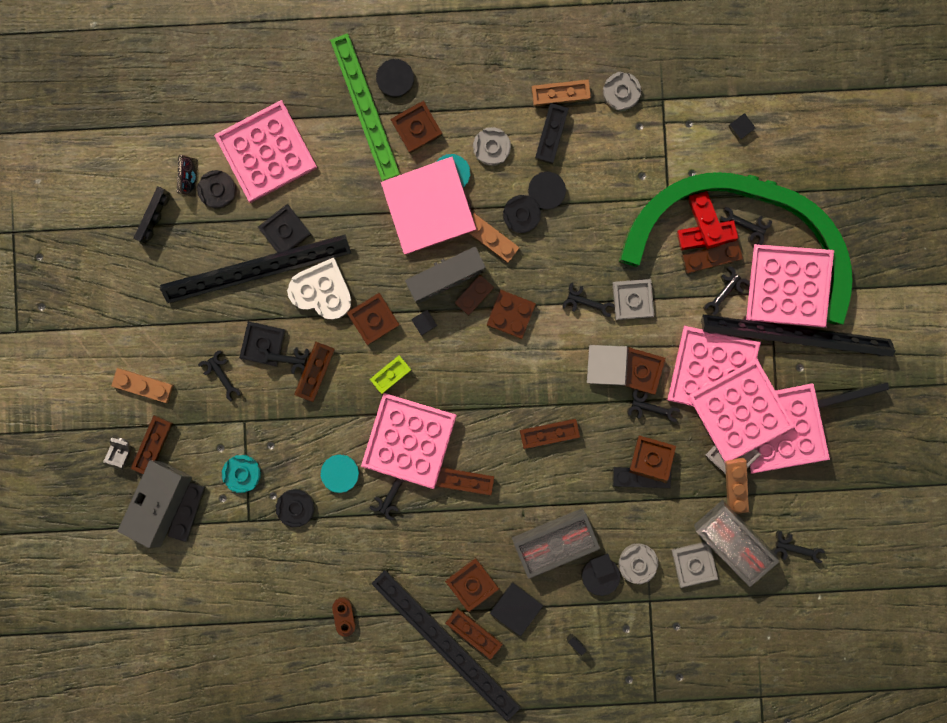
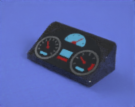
[177,155,198,197]

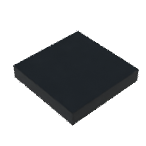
[258,204,312,253]
[239,321,286,367]
[490,582,543,637]

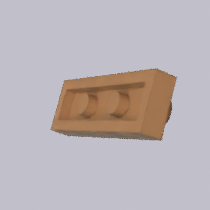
[531,79,591,107]
[468,213,520,263]
[111,368,174,403]
[725,458,749,514]

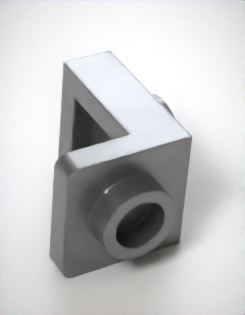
[103,438,132,470]

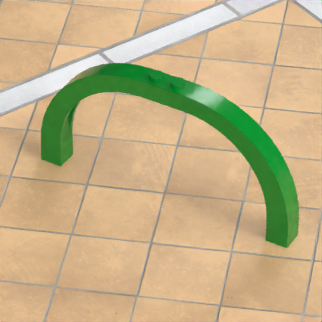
[619,172,852,325]

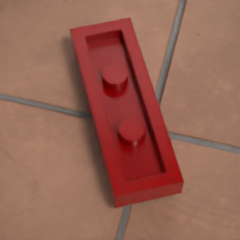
[688,191,727,249]
[677,221,738,250]

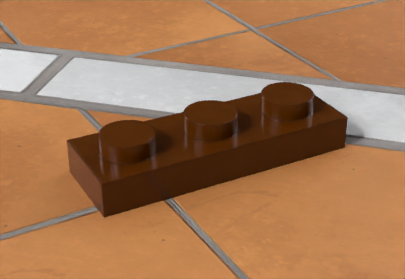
[682,241,743,274]
[294,342,335,402]
[131,415,173,474]
[520,418,580,449]
[436,467,494,495]
[445,607,503,660]

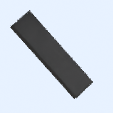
[817,382,889,408]

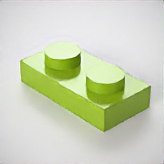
[370,355,411,394]

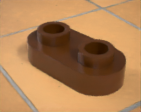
[332,597,356,637]

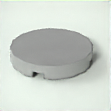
[603,72,641,111]
[473,127,511,166]
[619,545,658,584]

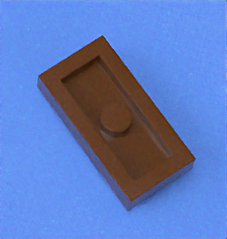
[455,275,494,316]

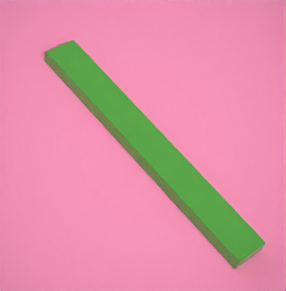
[330,33,400,182]

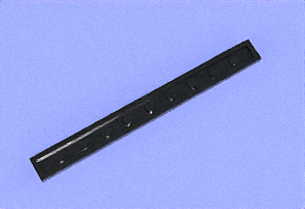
[160,234,352,304]
[701,314,896,357]
[371,569,521,721]

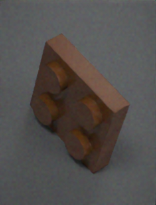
[390,100,443,154]
[487,289,536,339]
[347,293,400,345]
[622,347,666,395]
[629,435,676,483]
[445,557,499,613]

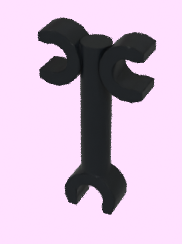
[719,207,772,245]
[703,267,750,316]
[562,283,615,317]
[256,347,309,375]
[198,350,242,401]
[627,389,680,422]
[369,478,406,520]
[772,530,825,563]

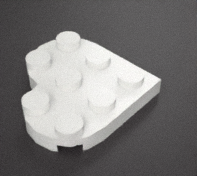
[287,258,352,320]

